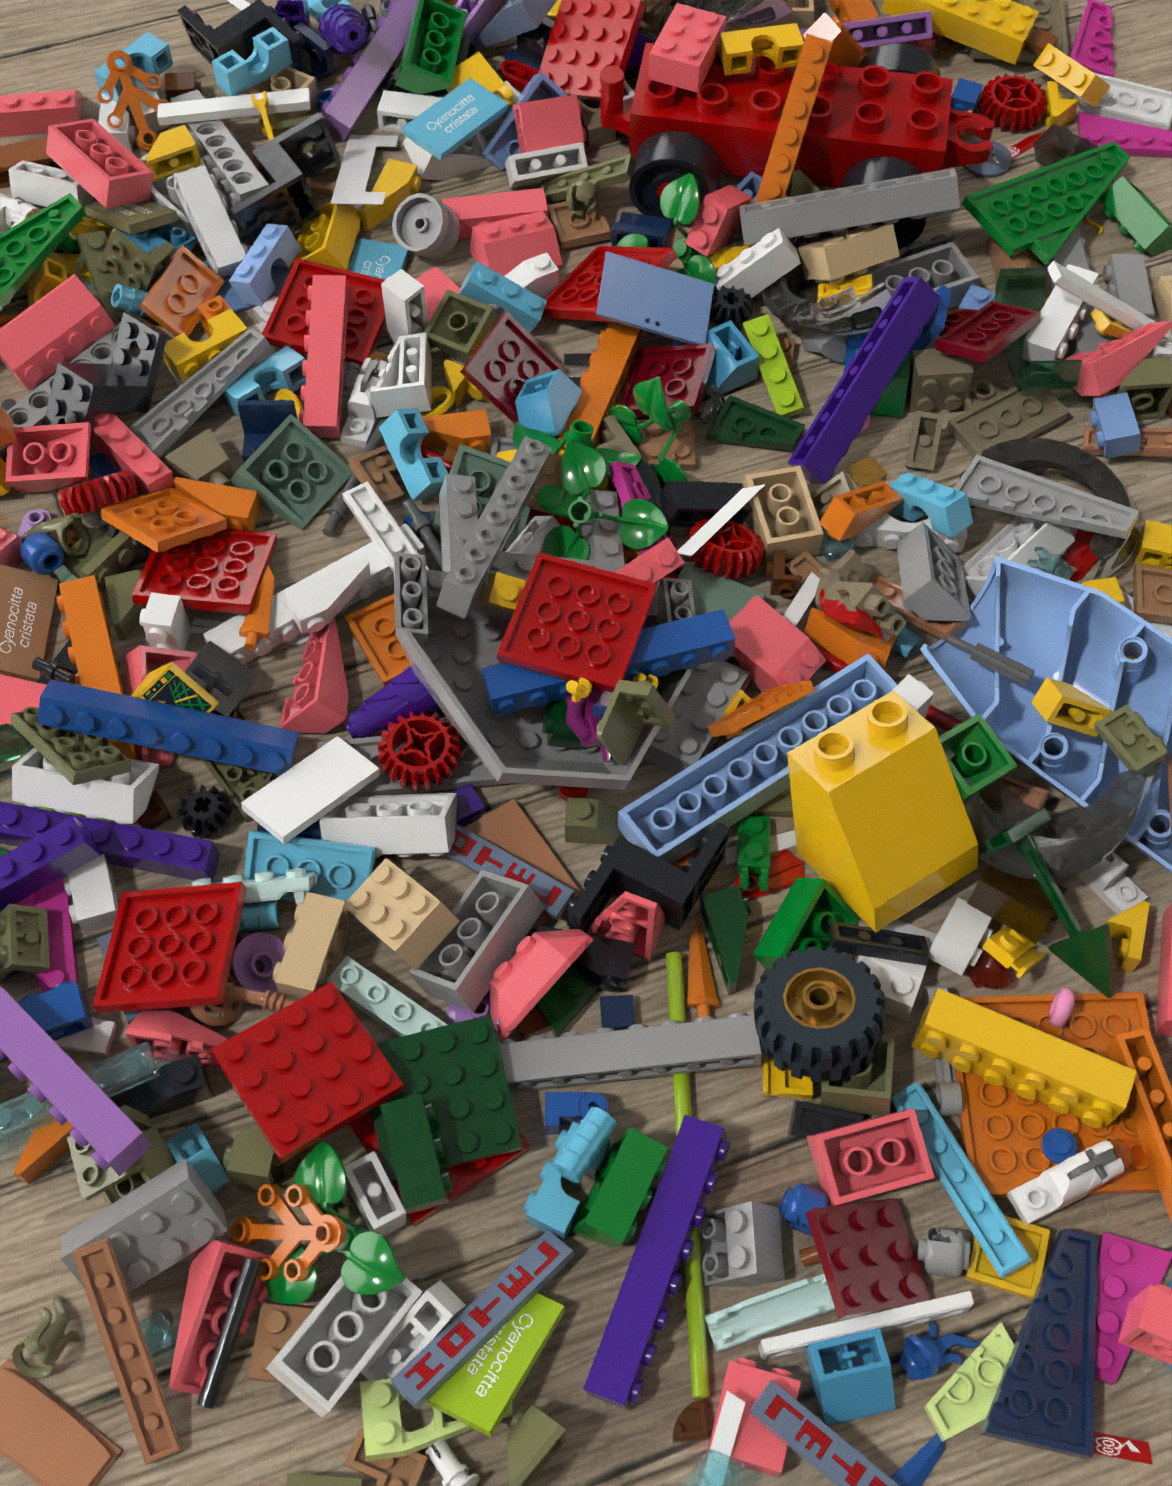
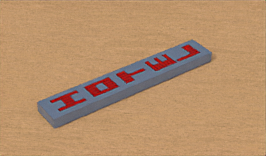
[443,824,575,921]
[390,1230,574,1410]
[748,1380,899,1486]

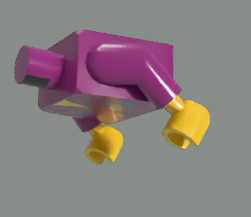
[566,673,658,763]

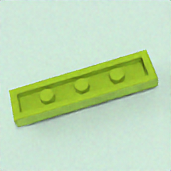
[743,314,805,418]

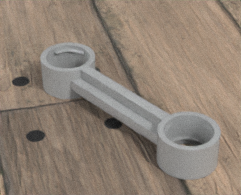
[923,986,962,1116]

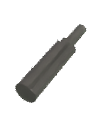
[946,634,1035,686]

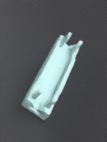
[191,868,317,905]
[326,956,447,1037]
[705,1274,835,1354]

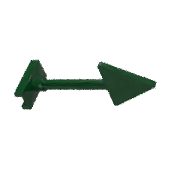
[984,808,1115,998]

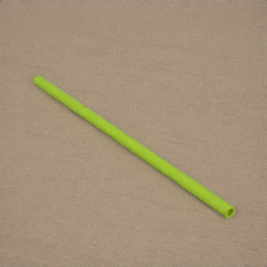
[666,952,710,1399]

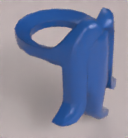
[899,1320,980,1380]

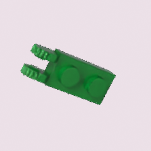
[737,815,770,892]

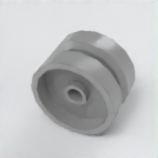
[392,193,460,260]

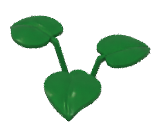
[616,174,716,291]
[608,376,692,489]
[512,420,642,518]
[542,440,669,560]
[265,1142,406,1304]

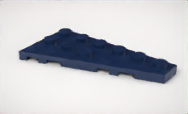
[980,1228,1098,1459]

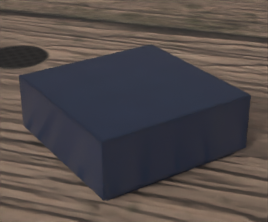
[600,995,635,1031]

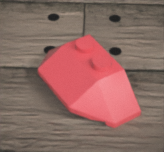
[490,929,593,1041]

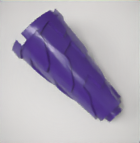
[318,4,368,56]
[344,666,442,739]

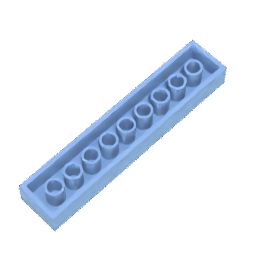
[618,653,897,864]

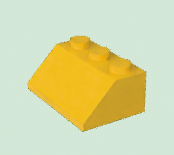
[288,199,362,271]

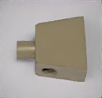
[165,428,233,487]

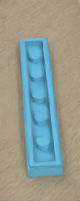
[891,1081,1032,1280]

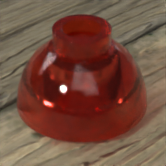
[967,948,1011,990]

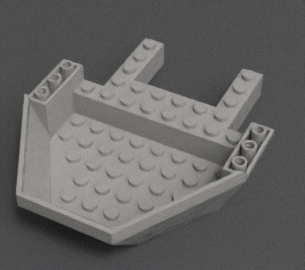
[393,474,696,790]

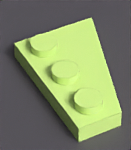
[924,1322,1014,1442]

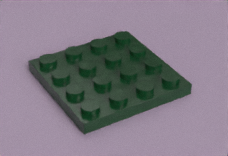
[371,1014,523,1183]

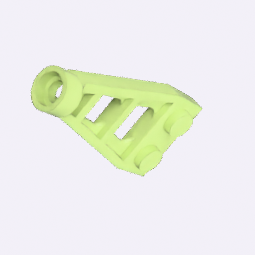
[360,1378,513,1461]

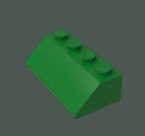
[395,0,467,95]

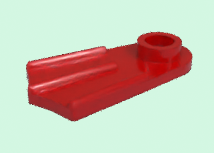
[1058,529,1110,582]
[734,849,804,901]

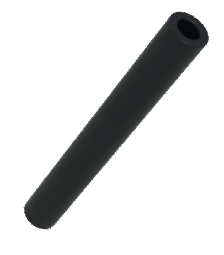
[197,1257,262,1409]

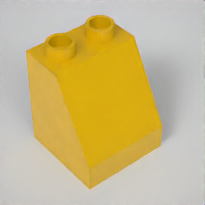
[787,691,978,933]

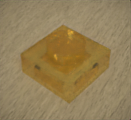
[847,455,887,488]

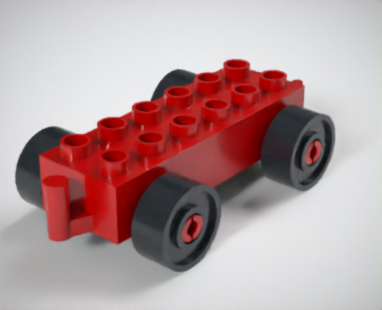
[600,29,995,250]

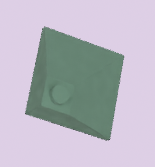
[230,414,353,530]
[431,444,530,551]
[677,561,766,664]

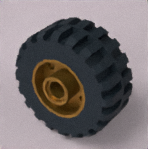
[754,947,885,1082]

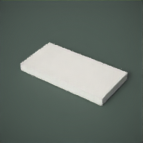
[1074,73,1172,130]
[241,736,380,844]

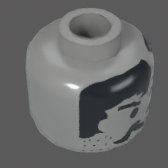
[918,1228,970,1278]

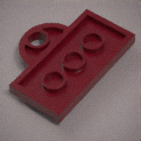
[936,301,1041,363]

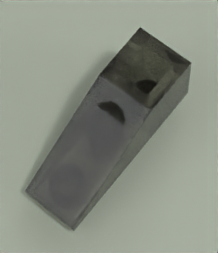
[1034,124,1099,166]

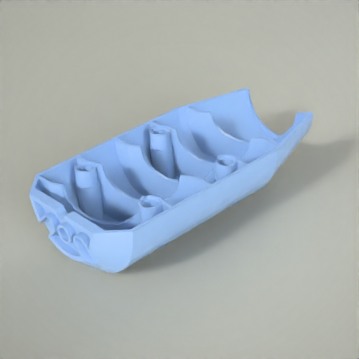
[920,556,1172,874]

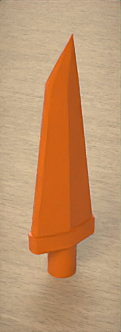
[239,565,275,651]
[687,918,719,1018]

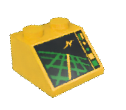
[131,662,219,713]

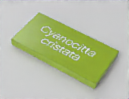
[427,1293,565,1437]

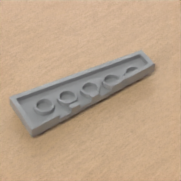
[129,327,270,458]
[954,454,1139,539]

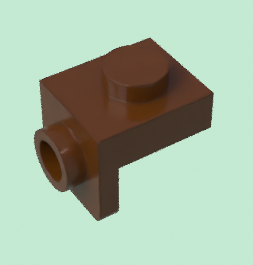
[765,550,802,598]

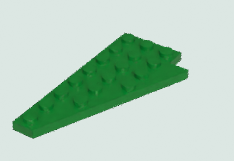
[962,141,1130,266]
[0,193,86,310]

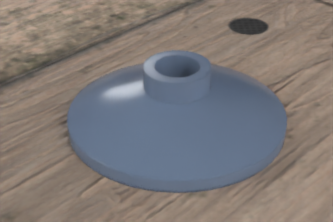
[964,140,1012,177]

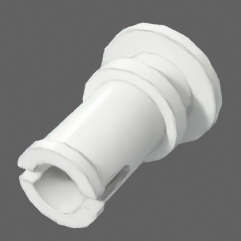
[425,1440,480,1486]

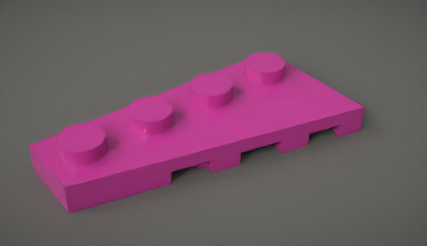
[1069,0,1115,78]
[1076,112,1172,158]
[608,461,686,574]
[16,874,80,993]
[1095,1232,1172,1386]

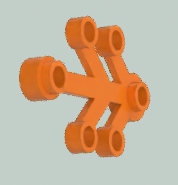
[97,50,169,152]
[229,1184,347,1282]

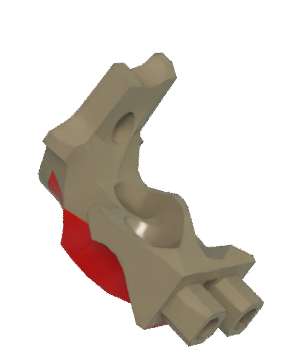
[815,549,906,643]

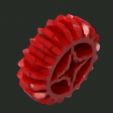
[979,73,1047,133]
[58,470,138,516]
[687,519,764,579]
[378,709,462,791]

